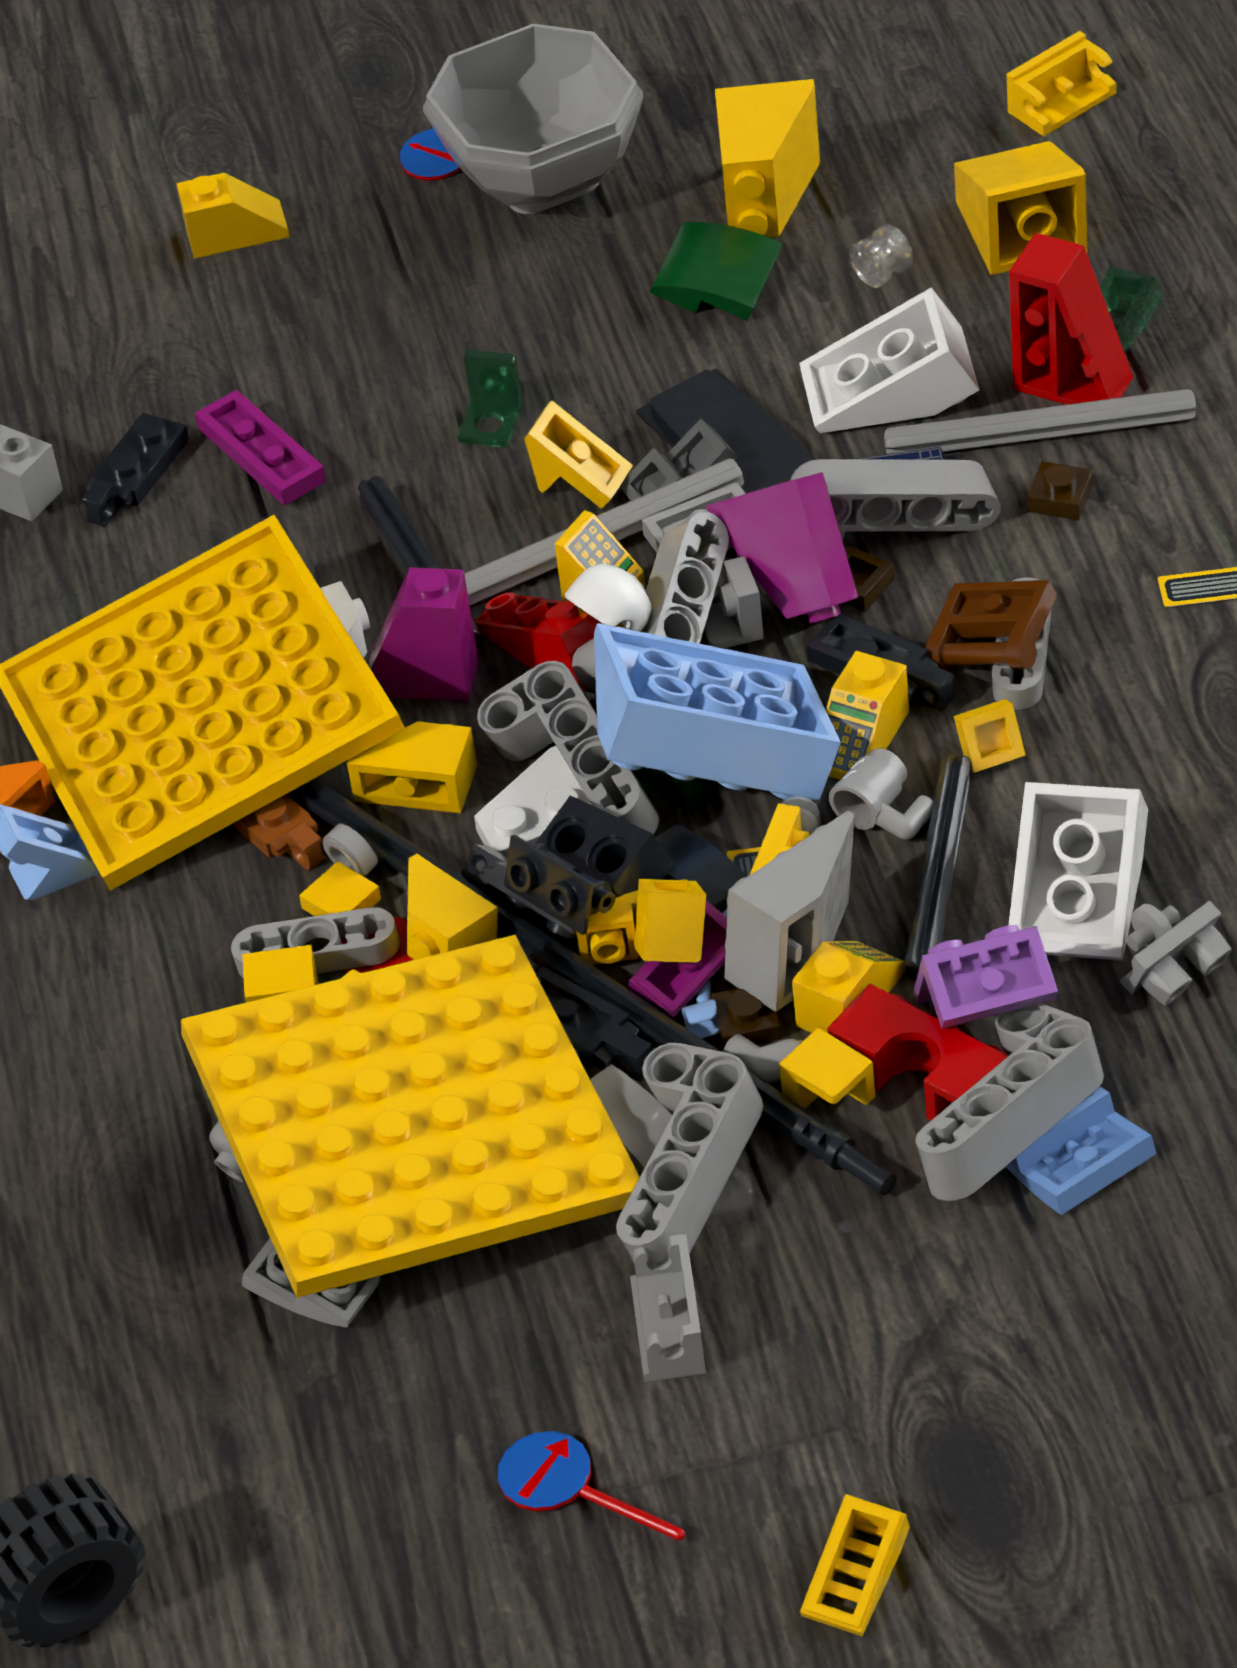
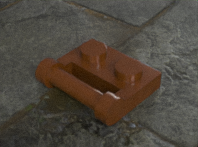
[925,580,1057,671]

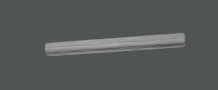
[884,389,1196,459]
[465,458,744,606]

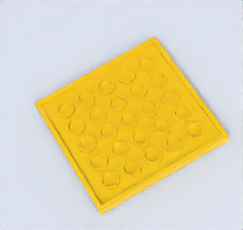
[0,515,405,891]
[181,935,640,1298]

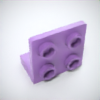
[913,925,1058,1029]

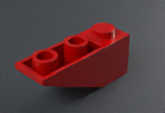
[474,592,602,691]

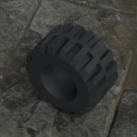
[0,1473,146,1648]

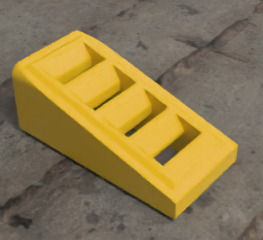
[800,1494,910,1637]

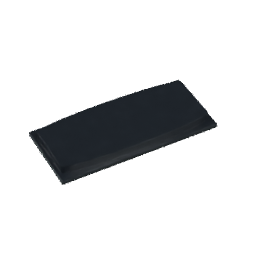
[636,369,817,494]

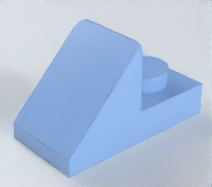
[0,804,100,900]

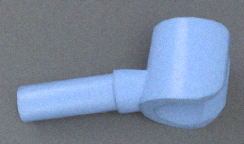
[682,981,719,1039]

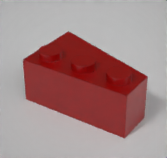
[1009,233,1134,405]

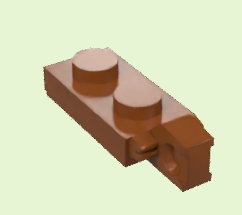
[231,794,326,872]

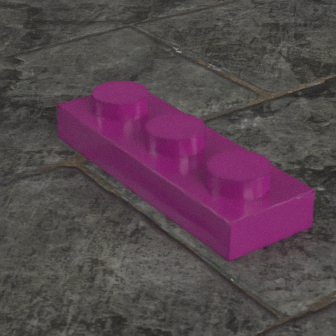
[195,390,327,506]

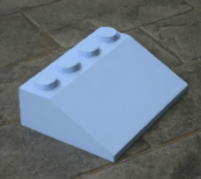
[594,623,841,801]

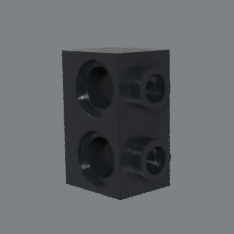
[535,795,675,898]

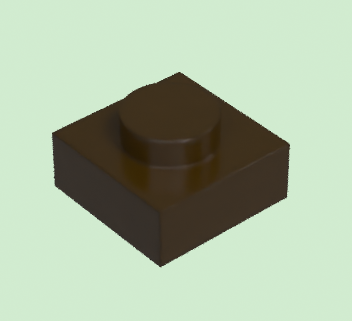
[1027,461,1093,521]
[844,545,894,612]
[710,988,781,1049]

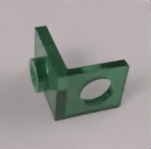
[457,349,523,448]

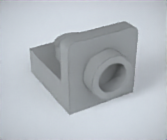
[703,556,764,649]

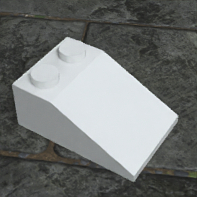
[799,287,979,433]
[1009,782,1148,961]

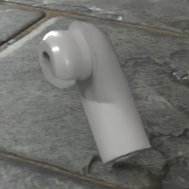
[723,1034,803,1085]

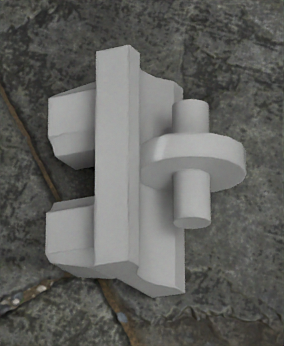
[1120,900,1232,1006]

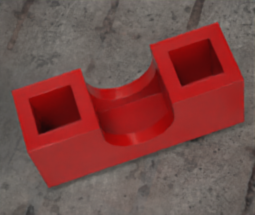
[827,983,1008,1120]

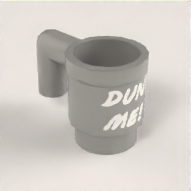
[829,748,933,840]

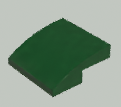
[650,222,783,321]

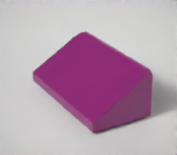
[628,900,727,1020]

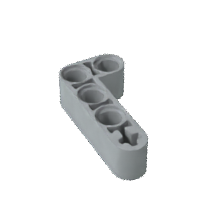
[790,459,1001,540]
[572,512,729,692]
[477,661,659,834]
[915,1003,1104,1201]
[616,1043,763,1264]

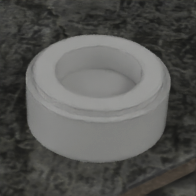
[323,824,378,877]

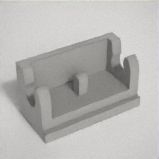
[630,1234,706,1382]

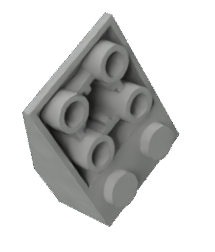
[724,810,855,1012]

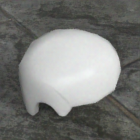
[564,564,652,632]

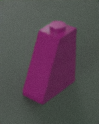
[706,472,858,623]
[368,567,479,701]

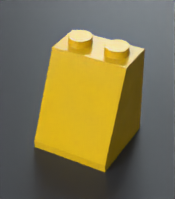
[715,79,820,238]
[954,141,1087,275]

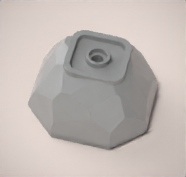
[423,24,643,214]

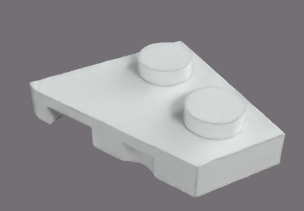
[474,746,591,858]

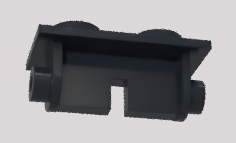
[504,834,616,935]

